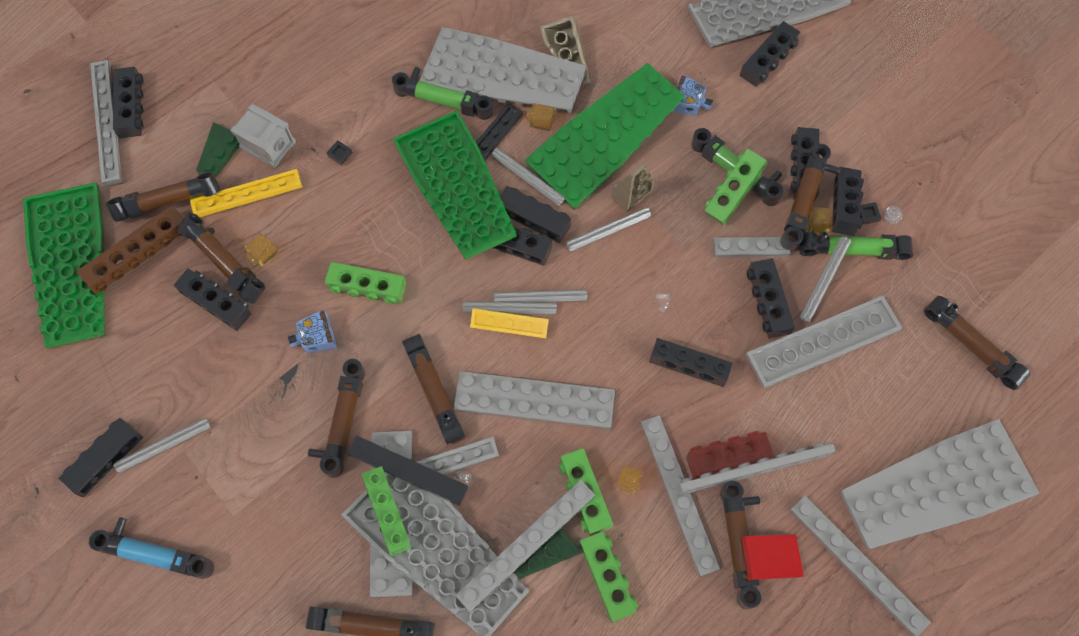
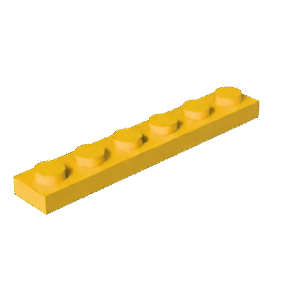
[190,169,303,217]

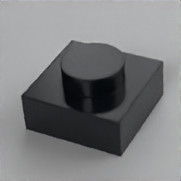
[326,140,353,165]
[860,202,881,225]

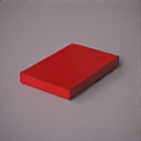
[741,535,804,581]

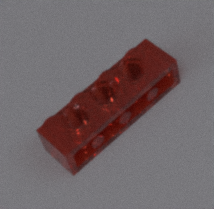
[686,431,774,479]

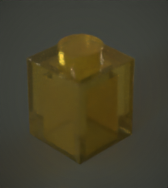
[527,103,554,131]
[807,207,833,234]
[244,233,278,267]
[616,465,643,495]

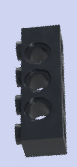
[739,21,800,87]
[113,67,144,138]
[790,127,819,201]
[831,166,864,236]
[493,224,552,266]
[746,258,795,339]
[173,268,251,331]
[649,338,733,387]

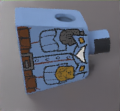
[673,75,713,116]
[288,309,337,353]

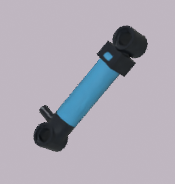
[89,517,214,579]

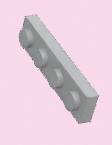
[713,237,790,258]
[416,437,499,475]

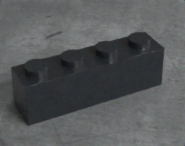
[500,186,571,243]
[58,418,143,498]

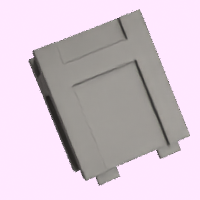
[230,104,296,168]

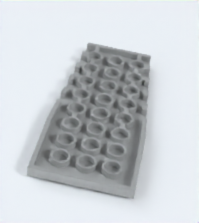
[688,0,852,47]
[420,27,586,113]
[840,419,1040,550]
[341,472,529,636]

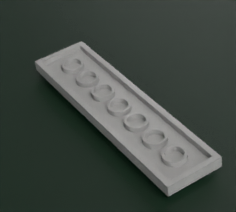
[746,296,902,389]
[454,371,615,430]
[370,431,413,598]

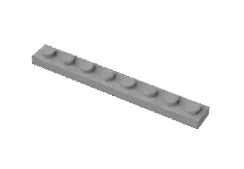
[90,60,122,186]
[640,415,720,577]
[676,443,836,496]
[455,480,595,612]
[789,496,931,636]

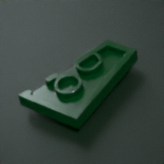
[196,122,240,178]
[514,529,581,579]

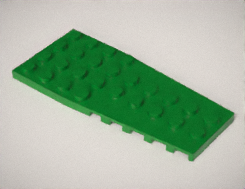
[525,63,685,210]
[393,110,517,260]
[23,182,105,349]

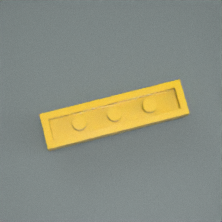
[470,308,549,338]

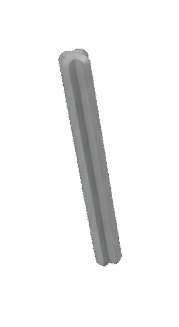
[492,148,564,206]
[567,207,651,251]
[800,236,851,323]
[494,289,587,302]
[463,301,557,314]
[114,418,211,473]

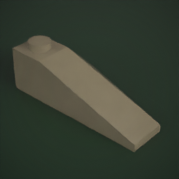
[540,16,591,86]
[612,163,655,212]

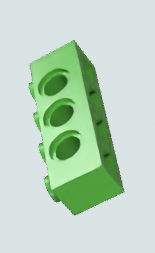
[705,149,767,226]
[325,262,407,304]
[558,448,613,537]
[362,466,411,557]
[579,531,638,623]

